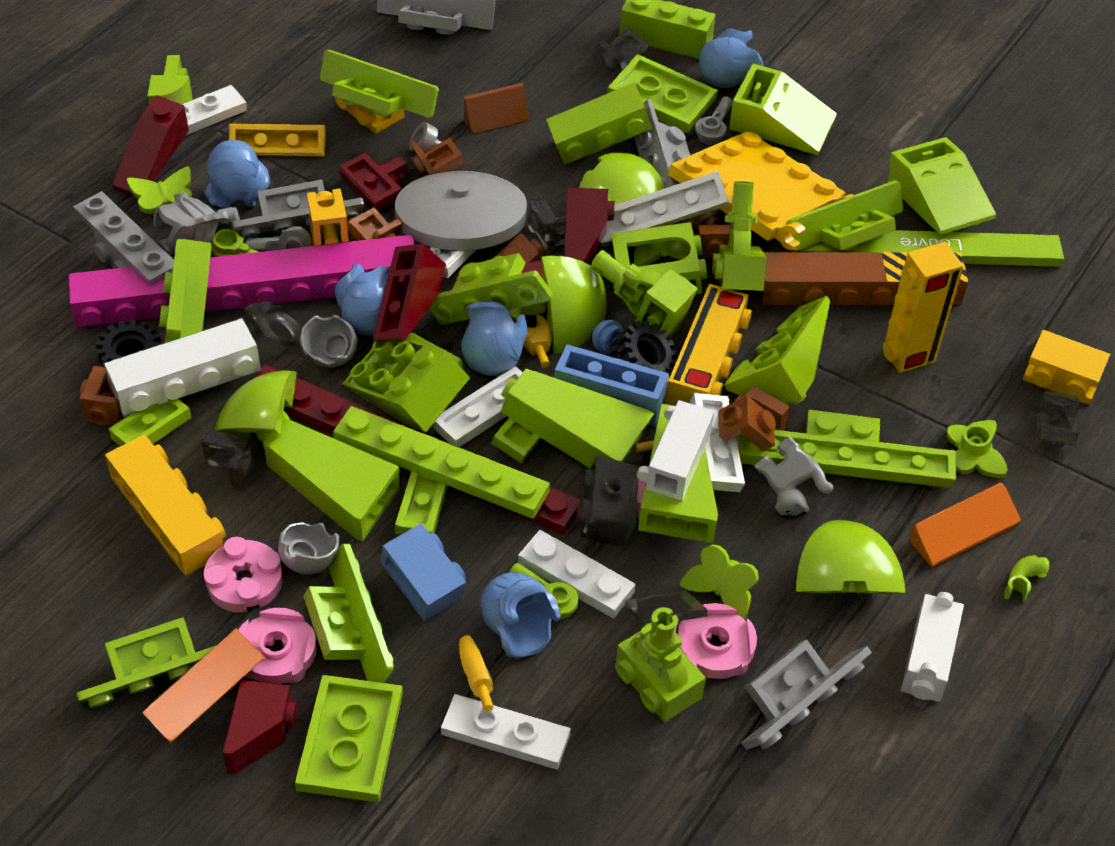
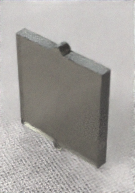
[625,590,708,627]

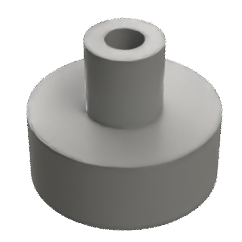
[409,122,441,152]

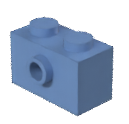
[380,523,466,621]

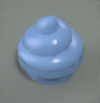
[592,320,624,355]

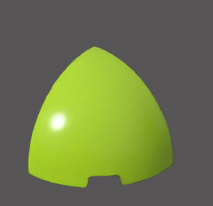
[579,153,665,205]
[541,256,607,354]
[214,371,297,439]
[796,520,905,594]

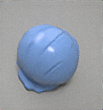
[699,28,763,89]
[204,140,270,208]
[334,263,390,336]
[461,301,528,376]
[481,572,561,659]

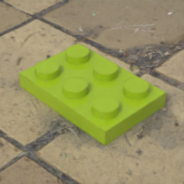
[607,54,718,133]
[295,675,403,802]

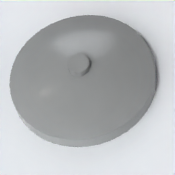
[395,171,527,250]

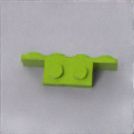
[320,50,439,118]
[787,180,903,251]
[159,239,212,343]
[429,253,553,325]
[303,544,394,683]
[76,617,217,708]

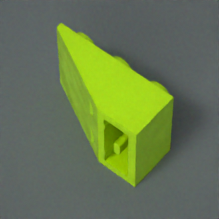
[729,64,837,155]
[888,137,996,235]
[343,338,470,433]

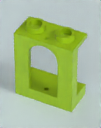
[611,222,707,305]

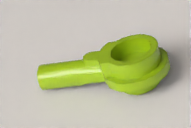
[210,229,258,257]
[510,563,579,619]

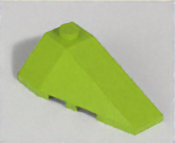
[724,296,830,406]

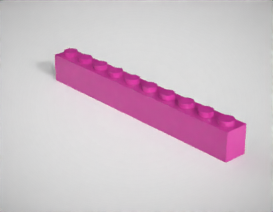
[69,235,414,327]

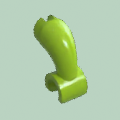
[1004,555,1049,602]

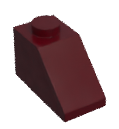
[223,680,298,774]

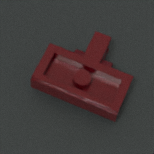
[339,153,408,211]

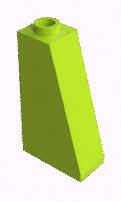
[500,369,654,481]
[638,404,718,543]
[263,417,400,542]

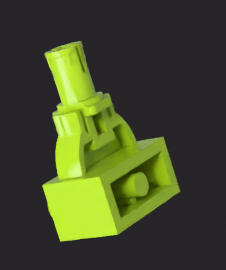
[712,181,766,291]
[590,250,698,341]
[615,607,706,723]

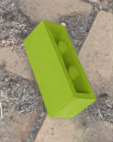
[619,0,716,59]
[546,83,653,165]

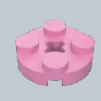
[204,537,283,613]
[678,603,757,679]
[239,608,317,684]

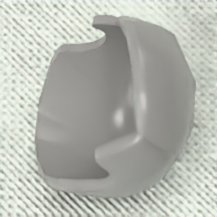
[299,315,358,368]
[278,522,339,575]

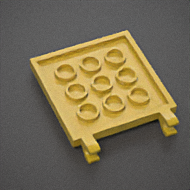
[668,131,853,250]

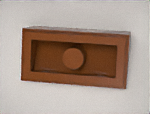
[464,83,529,134]

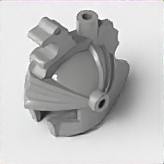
[153,192,240,255]

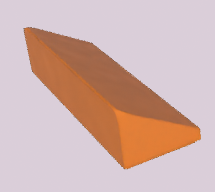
[909,483,1021,568]
[142,628,265,743]

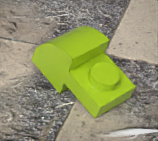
[147,55,193,104]

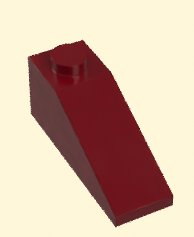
[112,95,189,197]
[565,187,615,264]
[373,243,446,343]

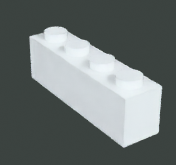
[104,318,261,417]

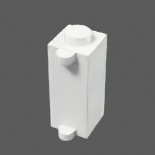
[637,400,714,501]
[901,592,964,702]

